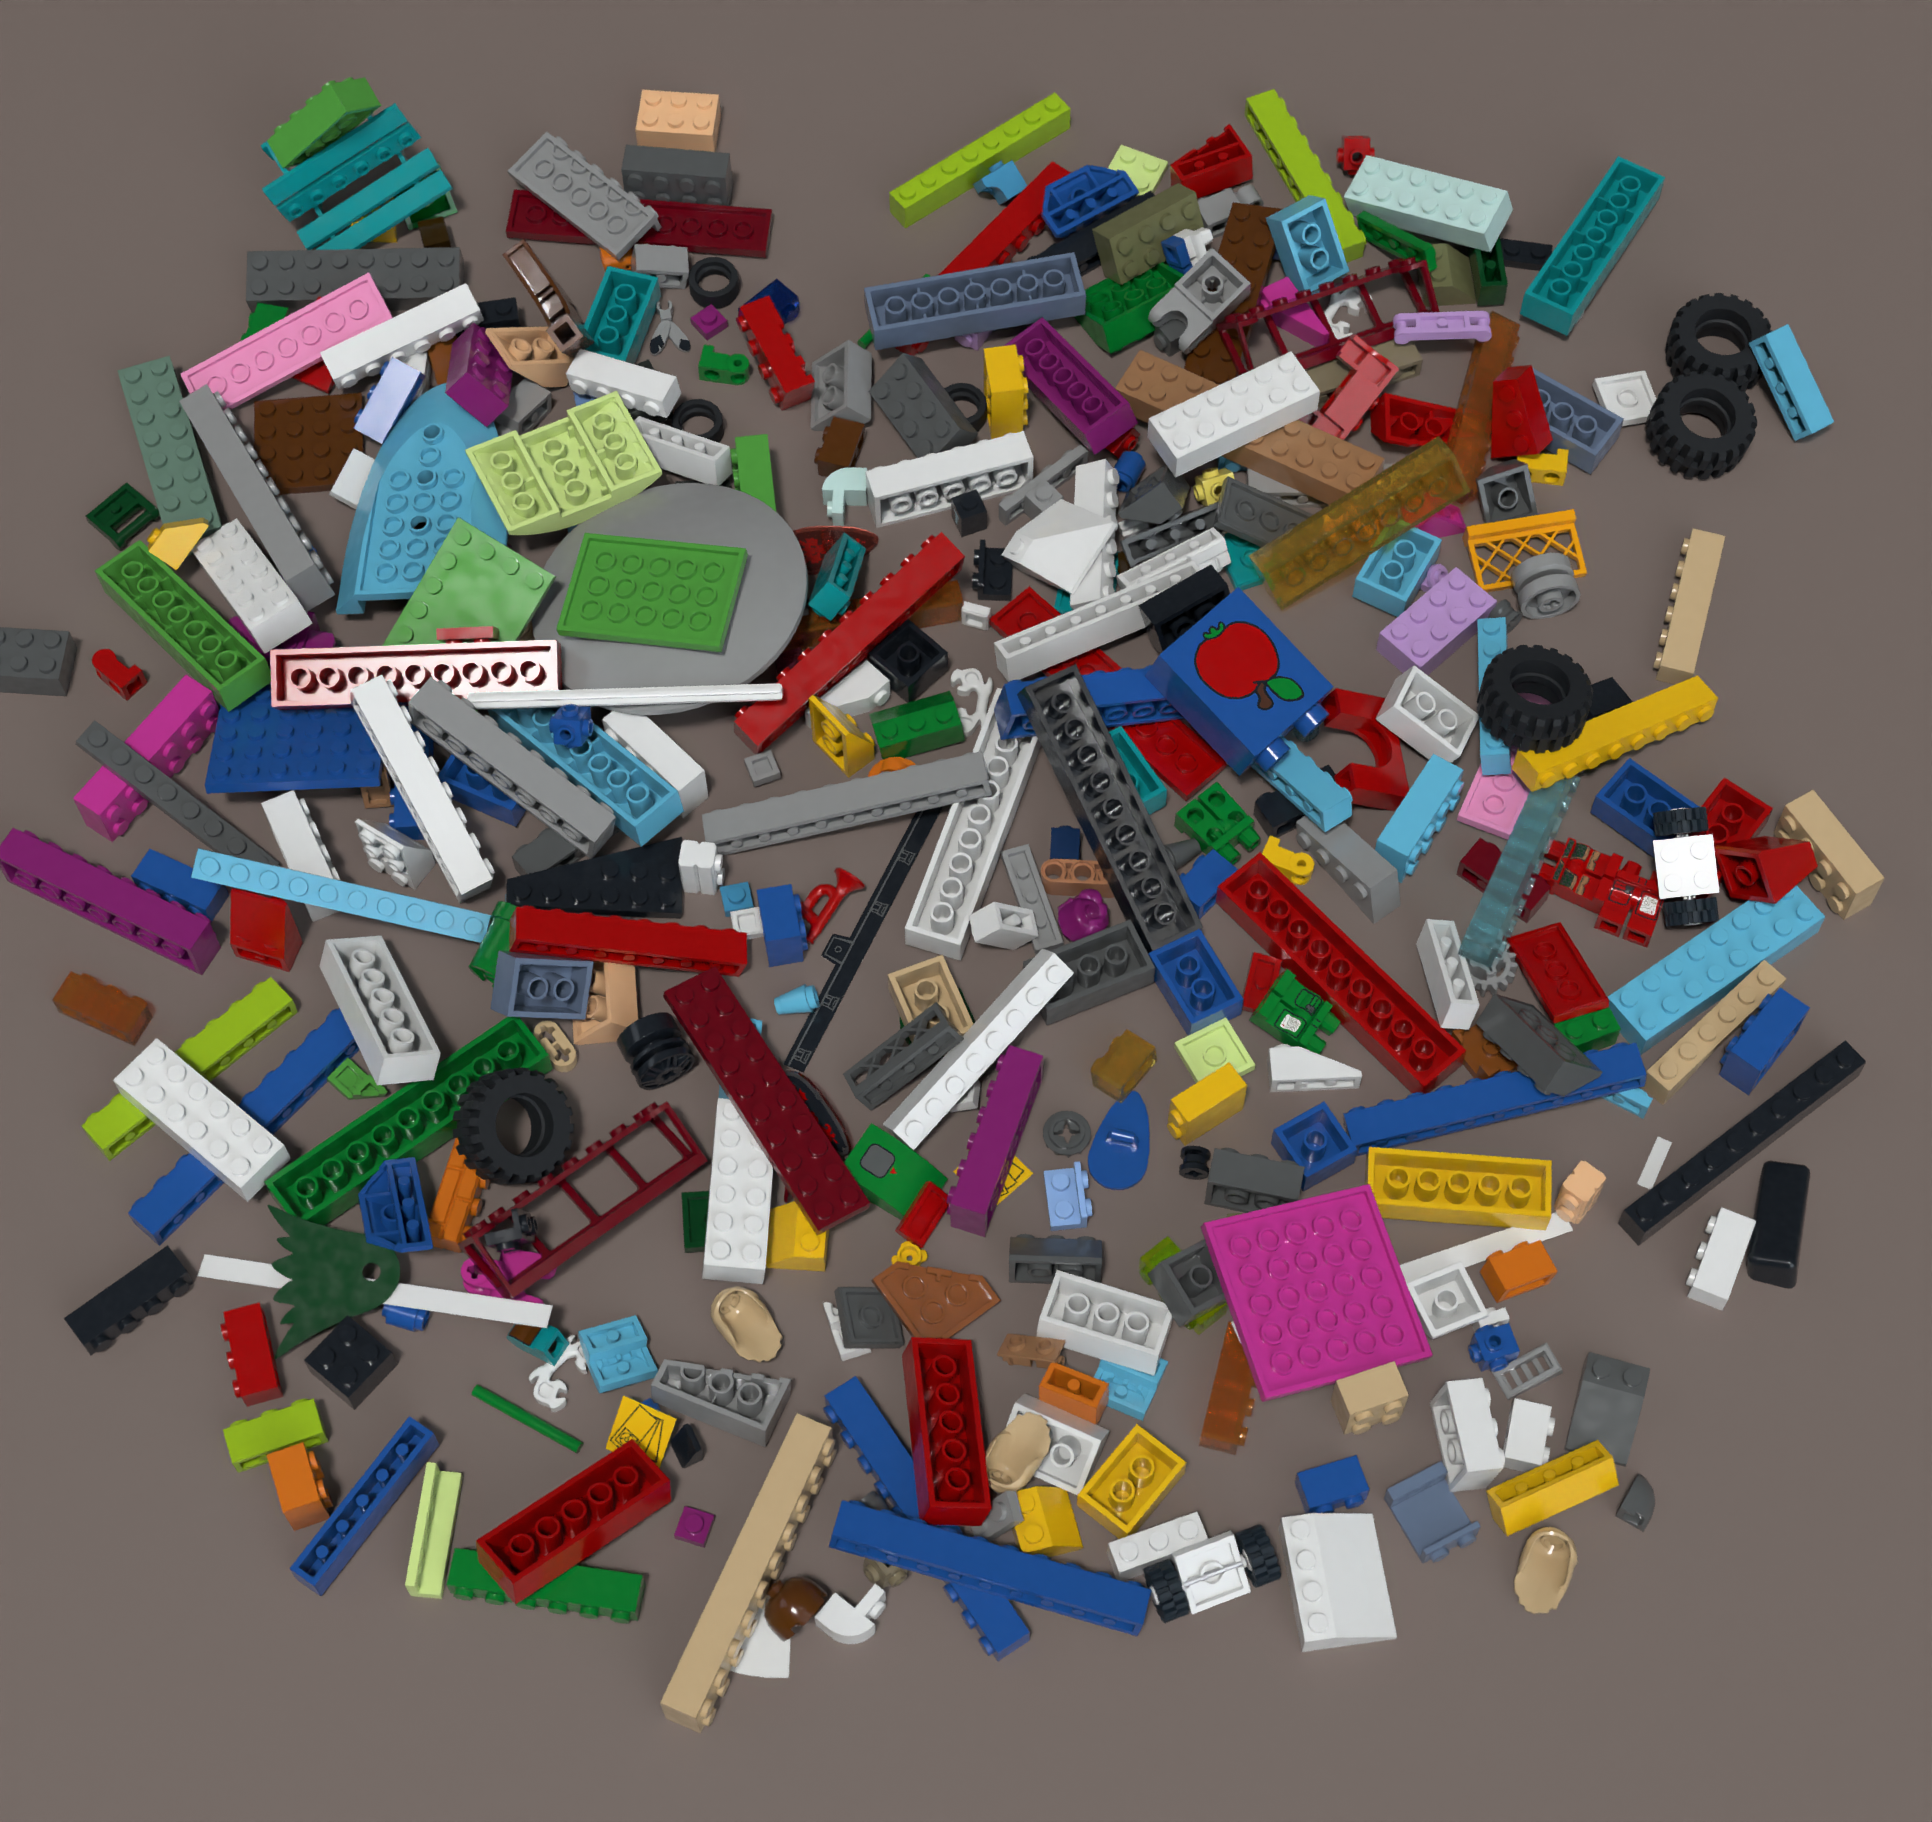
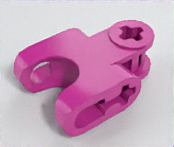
[461,1250,557,1304]

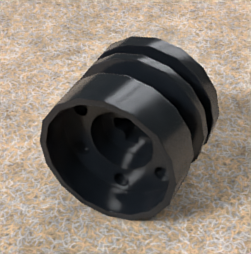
[617,1012,695,1090]

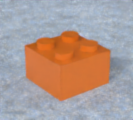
[266,1442,333,1531]

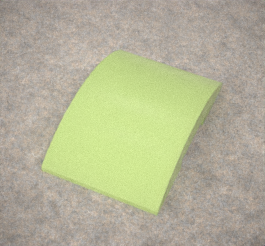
[465,391,662,535]

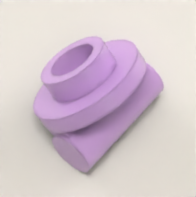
[1421,564,1448,592]

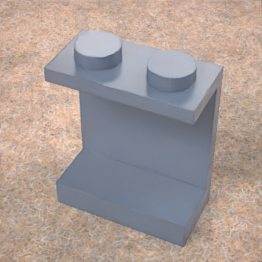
[1384,1461,1481,1564]

